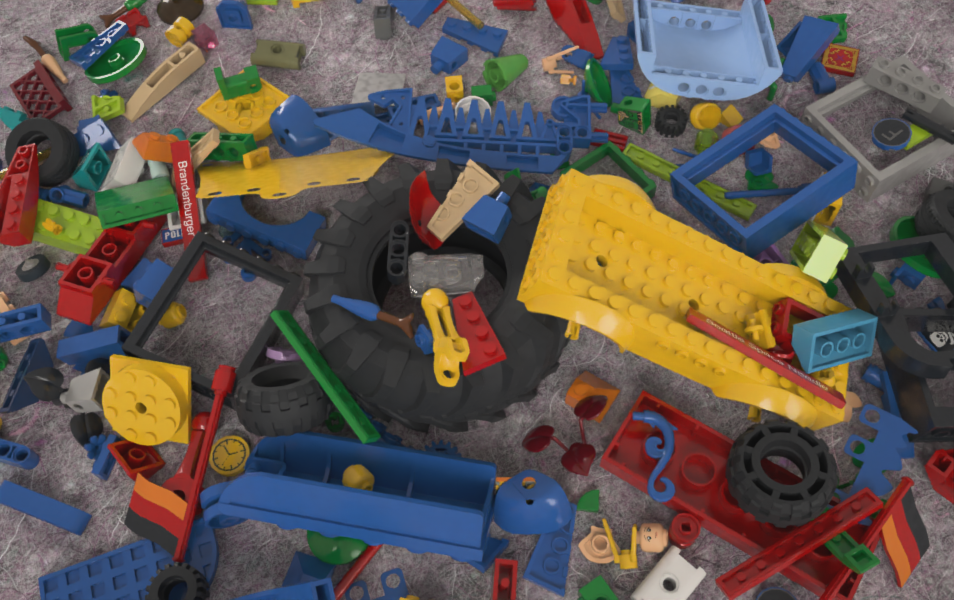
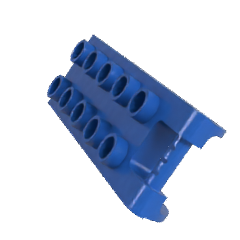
[217,431,497,562]

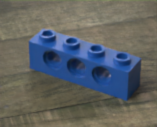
[0,303,52,343]

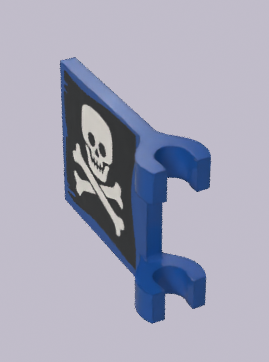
[917,296,954,352]

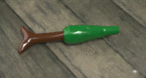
[99,0,147,29]

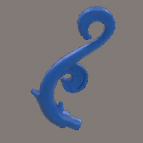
[632,410,678,503]

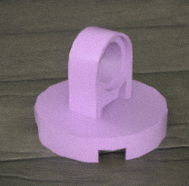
[266,346,303,364]

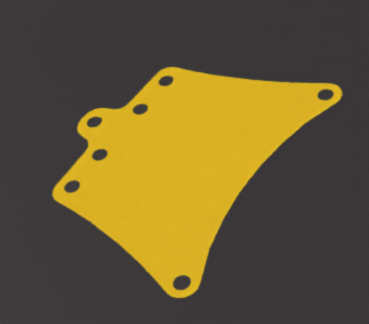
[196,148,394,199]

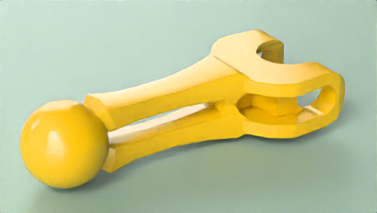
[421,288,470,387]

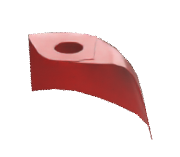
[409,170,445,249]

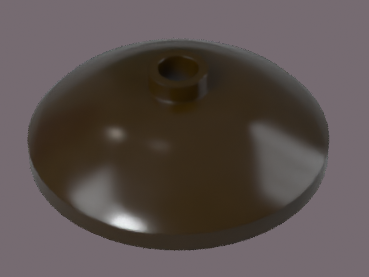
[157,0,204,25]

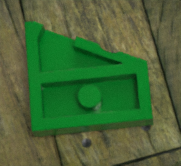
[818,13,847,44]

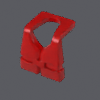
[115,8,150,37]

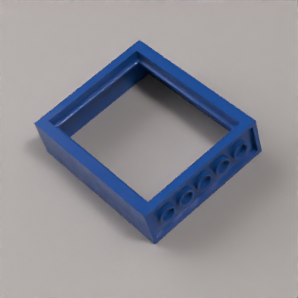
[670,104,858,259]

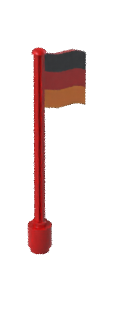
[124,365,237,563]
[819,476,930,600]

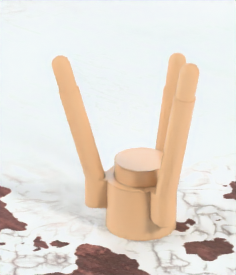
[542,45,579,75]

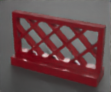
[9,60,73,119]

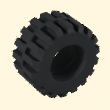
[145,562,210,600]

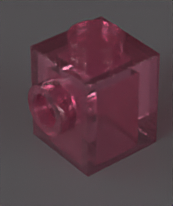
[191,23,219,53]

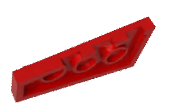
[452,291,507,376]

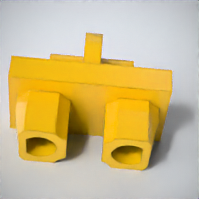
[744,309,776,350]

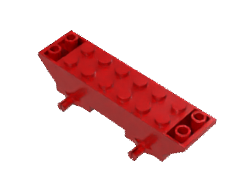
[55,214,168,326]

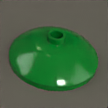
[584,58,612,108]
[307,530,368,565]

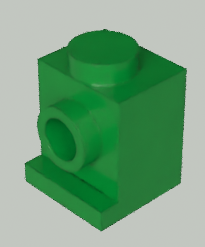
[471,84,496,106]

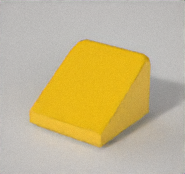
[720,104,744,128]

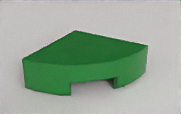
[576,490,599,513]

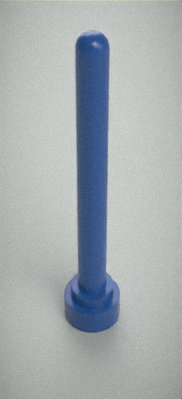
[724,183,811,199]

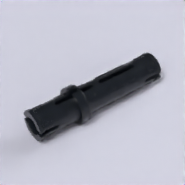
[901,107,954,145]

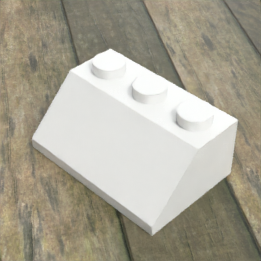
[100,137,147,191]

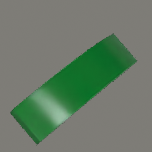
[807,507,880,575]

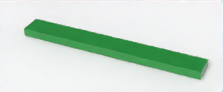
[270,310,381,444]

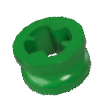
[325,412,345,433]

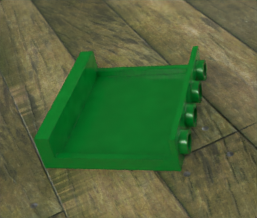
[94,176,179,230]

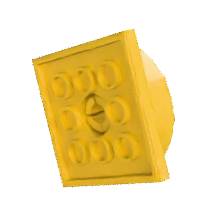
[197,69,290,142]
[102,354,192,446]

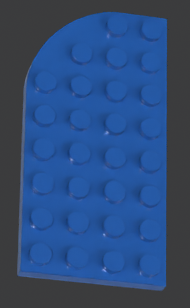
[38,517,219,600]

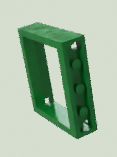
[560,140,657,199]

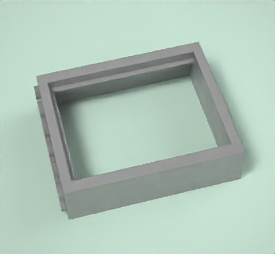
[800,55,954,203]

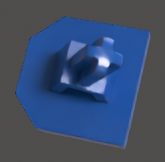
[216,0,253,30]

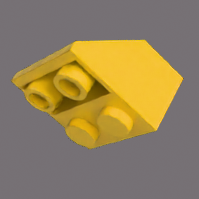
[99,288,147,332]

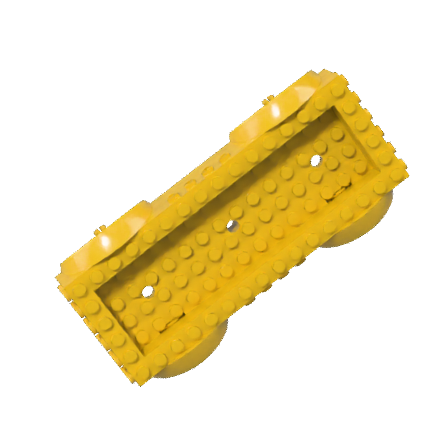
[516,168,853,431]

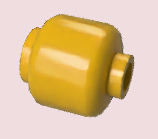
[159,301,187,329]
[342,464,375,491]

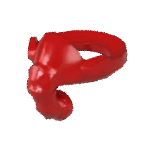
[766,341,796,364]

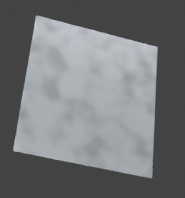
[351,73,406,106]

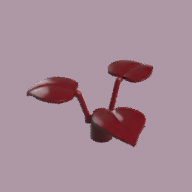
[521,395,608,476]

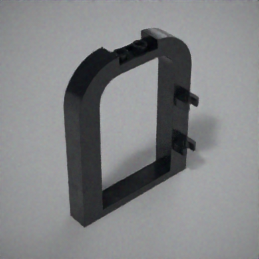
[835,232,954,379]

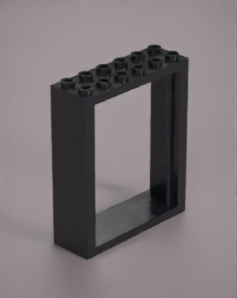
[121,231,304,411]

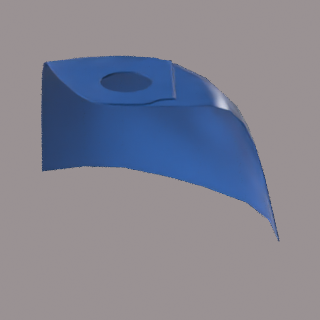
[269,94,331,156]
[494,469,574,535]

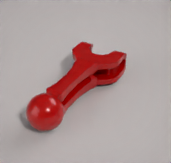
[161,411,219,515]

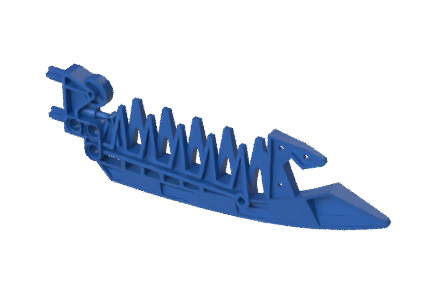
[313,88,608,174]

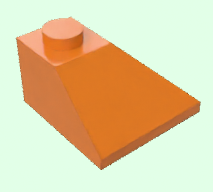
[565,370,621,423]

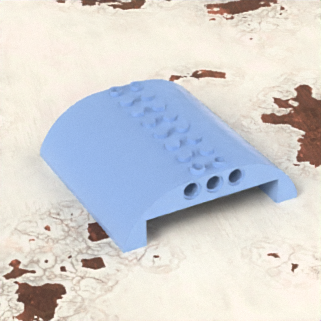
[632,0,783,101]

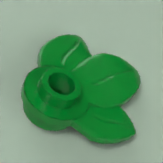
[744,170,779,190]

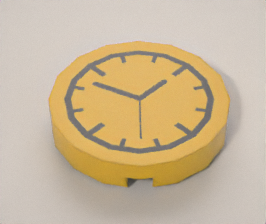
[209,435,251,477]

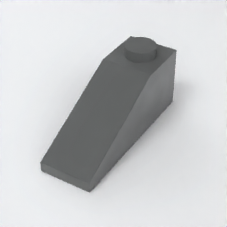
[373,5,392,40]

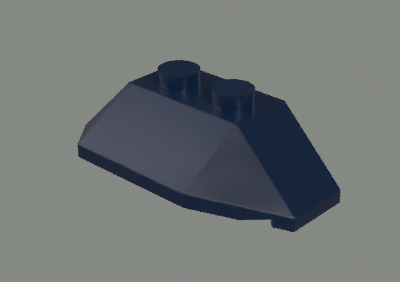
[0,338,54,414]

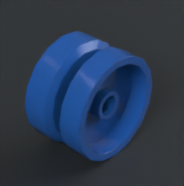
[199,481,248,529]

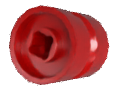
[668,513,701,549]

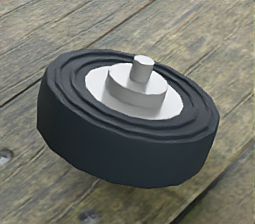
[15,254,51,282]

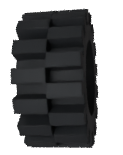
[654,105,688,138]

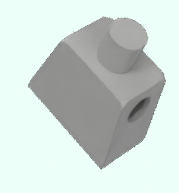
[60,368,110,413]

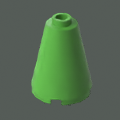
[483,54,528,92]

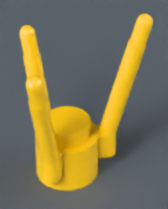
[602,518,638,569]

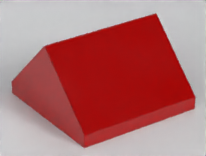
[107,440,166,482]

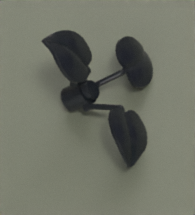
[23,358,110,447]

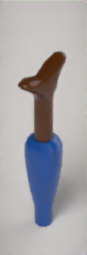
[331,294,414,339]

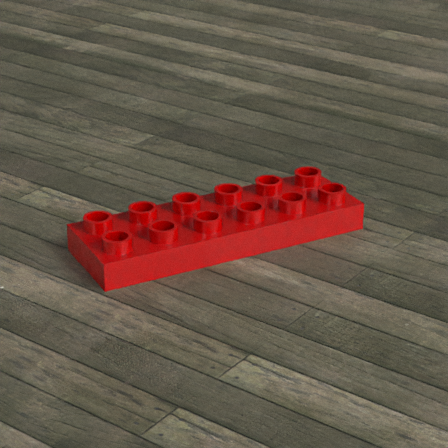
[600,390,881,600]

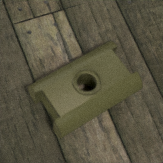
[250,39,306,70]

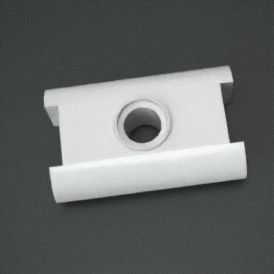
[630,545,706,600]

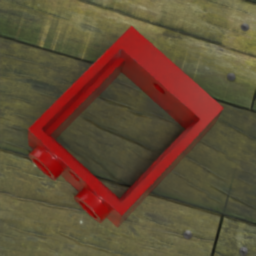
[770,298,825,346]

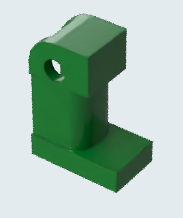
[54,23,98,61]
[213,65,262,101]

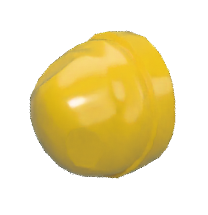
[690,102,721,130]

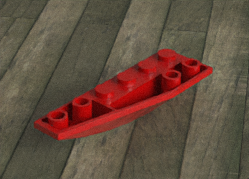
[545,0,604,60]
[0,143,39,247]

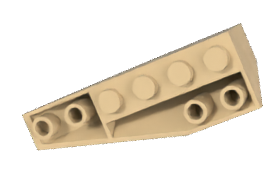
[121,41,206,123]

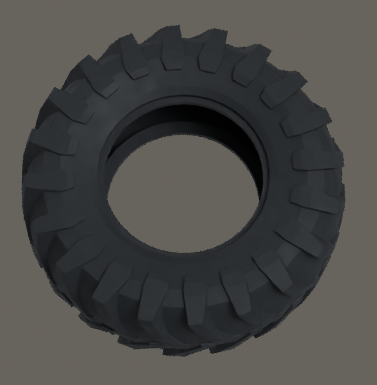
[303,158,570,433]

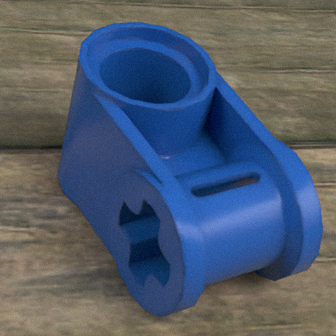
[561,45,594,70]

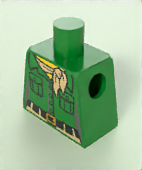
[610,96,651,135]

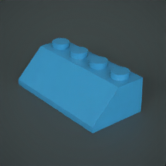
[791,308,878,374]

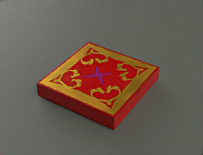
[821,43,860,77]

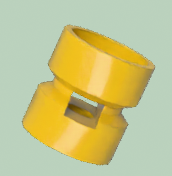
[165,17,196,48]

